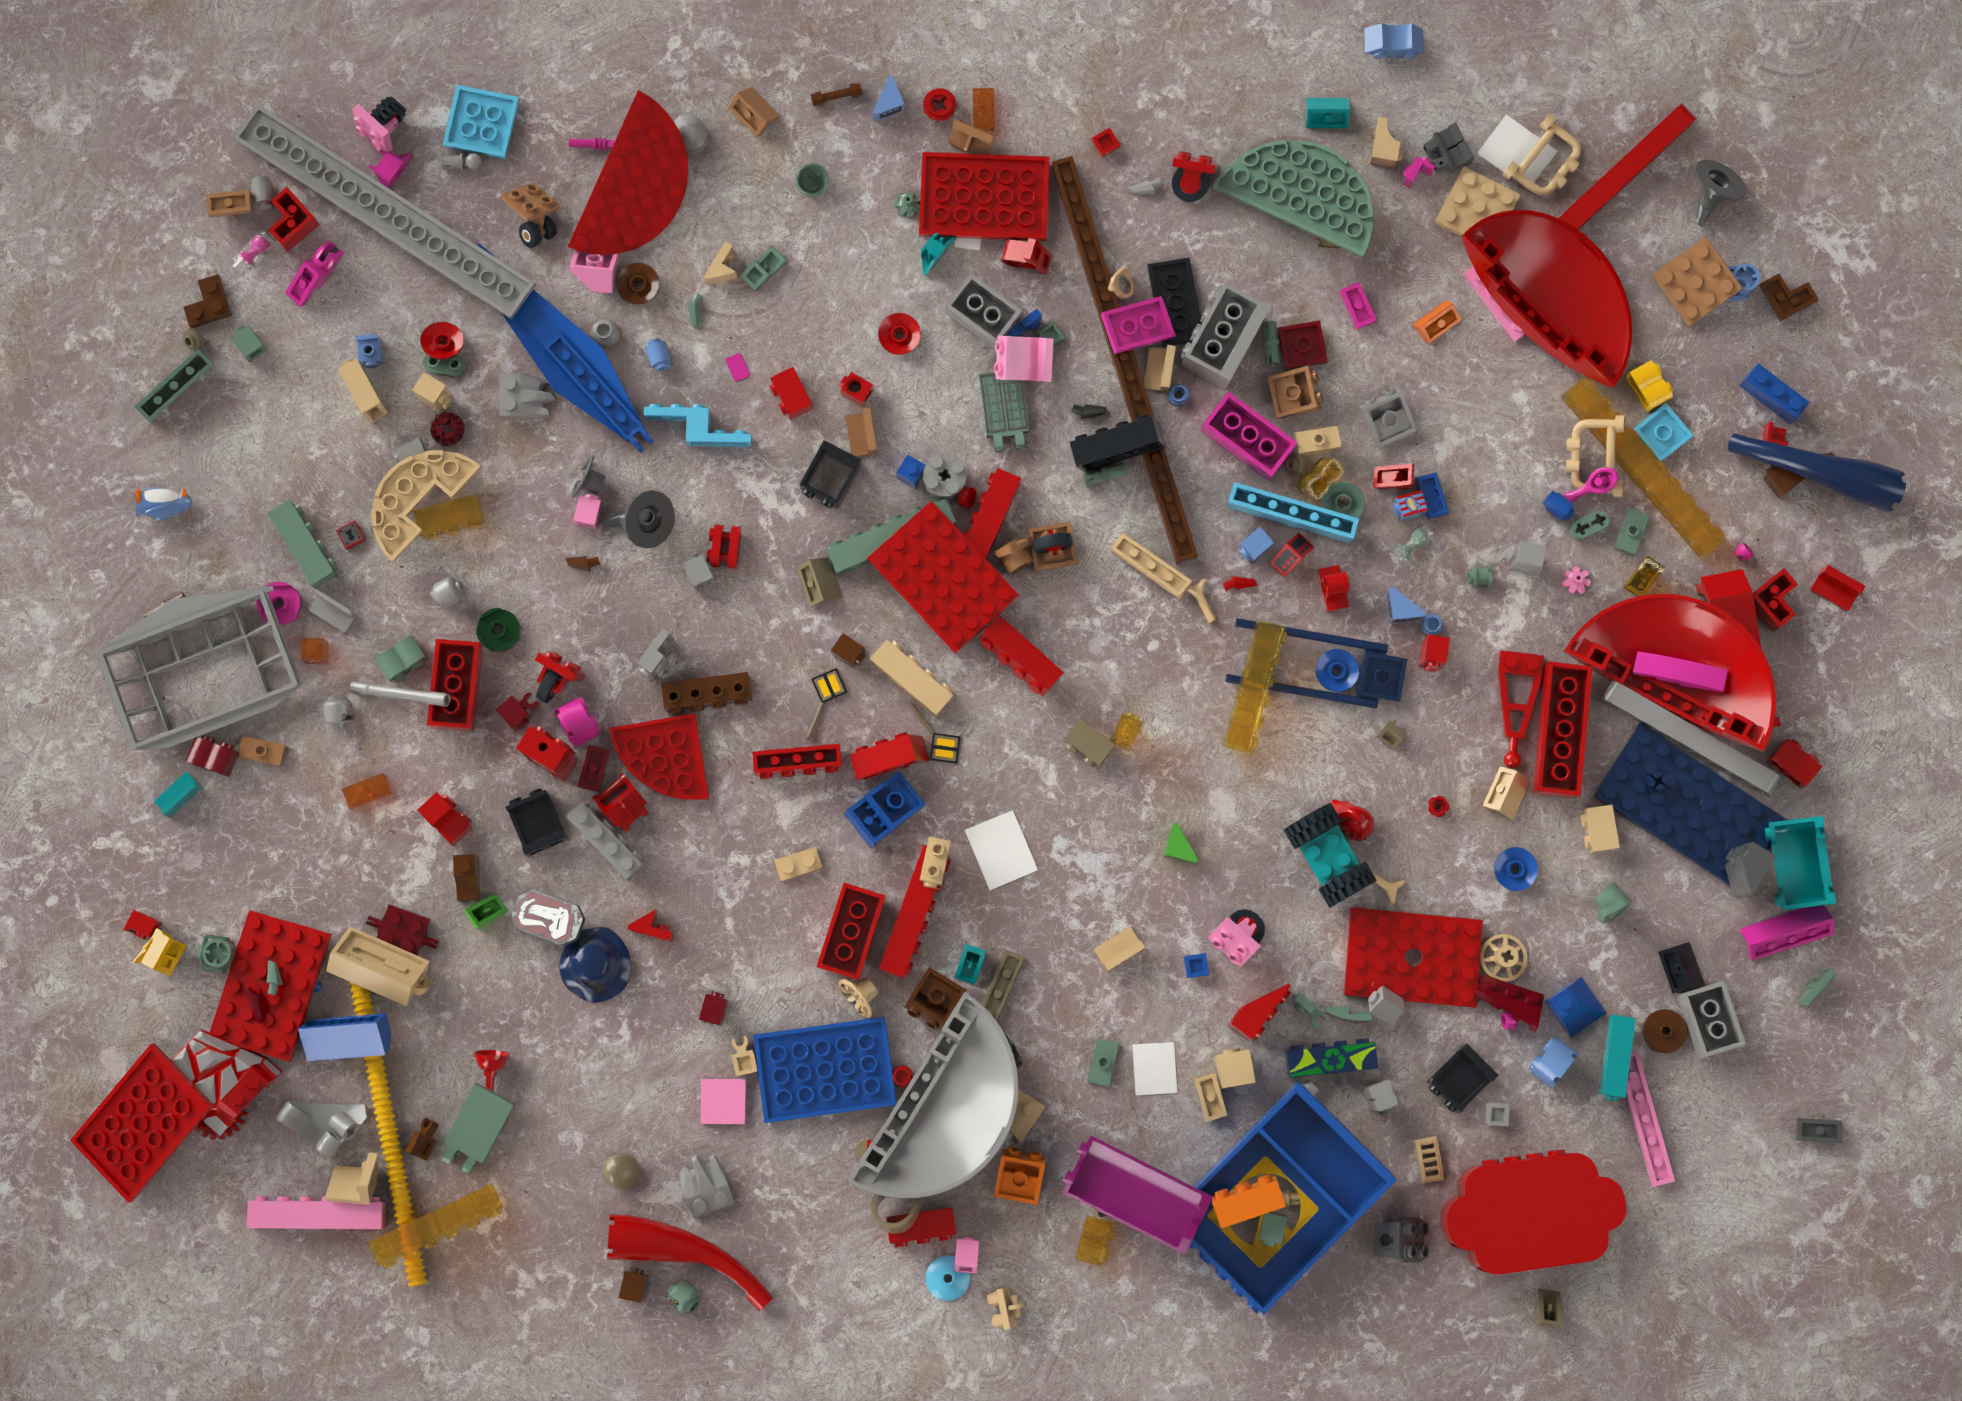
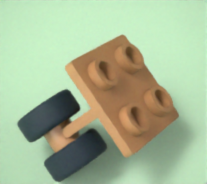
[501,183,560,248]

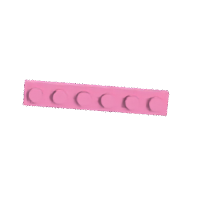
[1626,1051,1675,1187]

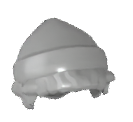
[674,114,709,156]

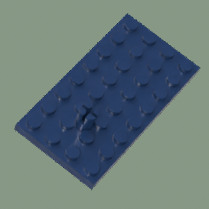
[1592,723,1787,887]

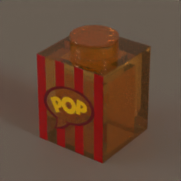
[301,638,328,664]

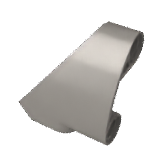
[275,1100,368,1159]

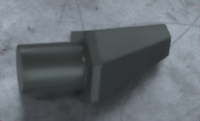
[1072,404,1107,419]

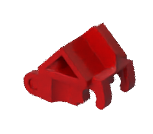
[592,773,649,832]

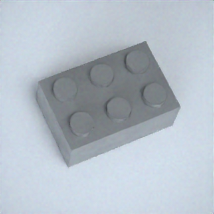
[945,273,1022,349]
[1677,981,1746,1058]

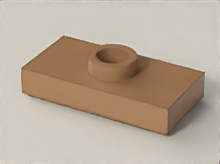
[238,736,286,767]

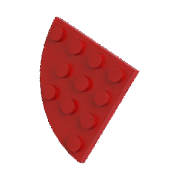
[609,713,709,801]

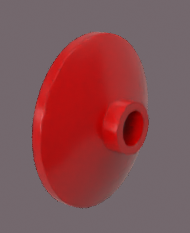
[878,313,921,355]
[420,322,464,360]

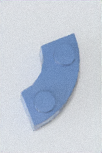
[1364,23,1424,59]

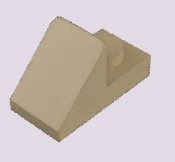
[703,241,738,285]

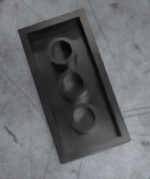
[1070,415,1166,473]

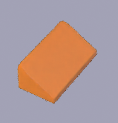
[1413,300,1462,344]

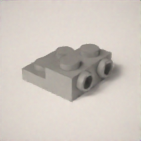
[1359,388,1417,448]
[637,628,674,682]

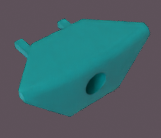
[921,233,957,276]

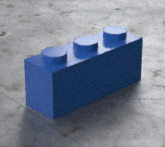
[1739,363,1810,425]

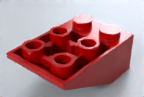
[1227,983,1291,1041]

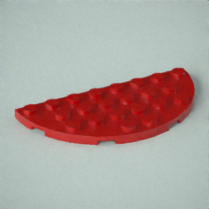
[567,90,688,255]

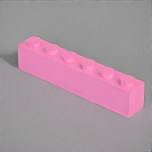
[247,1196,386,1229]

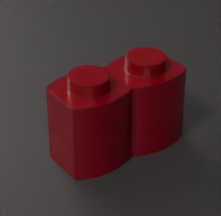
[185,735,239,777]

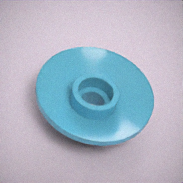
[926,1255,970,1301]

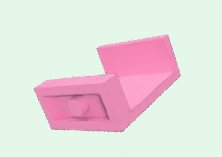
[994,336,1054,382]

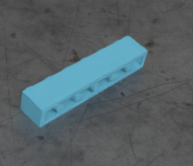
[1226,482,1359,544]

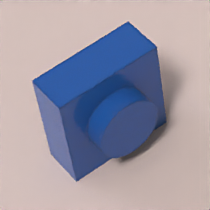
[1184,953,1209,978]

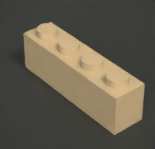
[870,640,953,718]

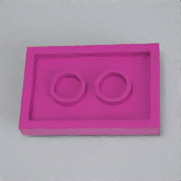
[1101,296,1176,354]

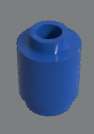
[1542,490,1575,521]

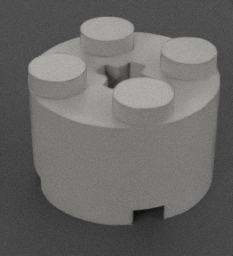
[923,454,966,502]

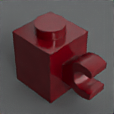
[495,692,540,732]

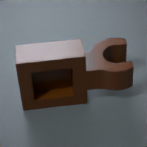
[405,1117,439,1161]

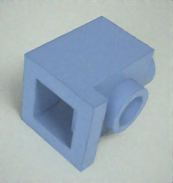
[356,334,383,368]

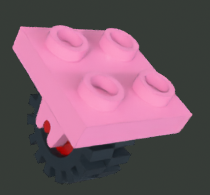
[352,96,406,153]

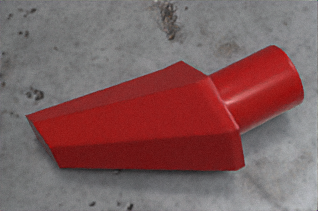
[1222,575,1258,591]

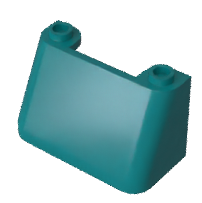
[1765,816,1836,910]

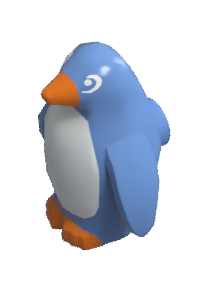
[135,487,192,521]

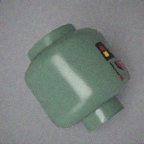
[667,1280,701,1314]

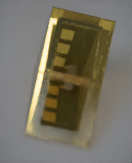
[1623,555,1665,597]

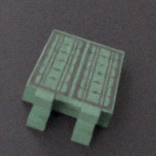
[979,372,1029,452]

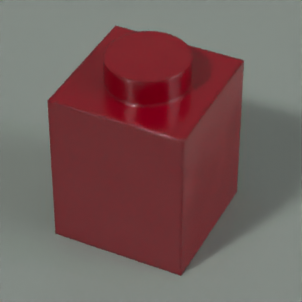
[699,991,729,1026]

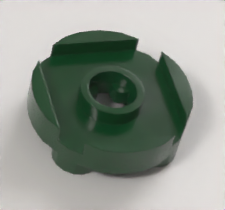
[476,608,521,652]

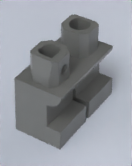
[1423,122,1474,173]

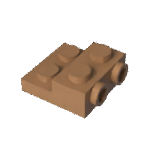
[1267,366,1324,419]

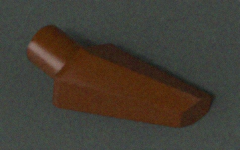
[565,556,600,572]

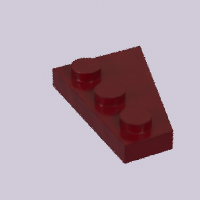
[1475,974,1544,1033]

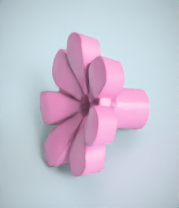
[1562,567,1591,594]

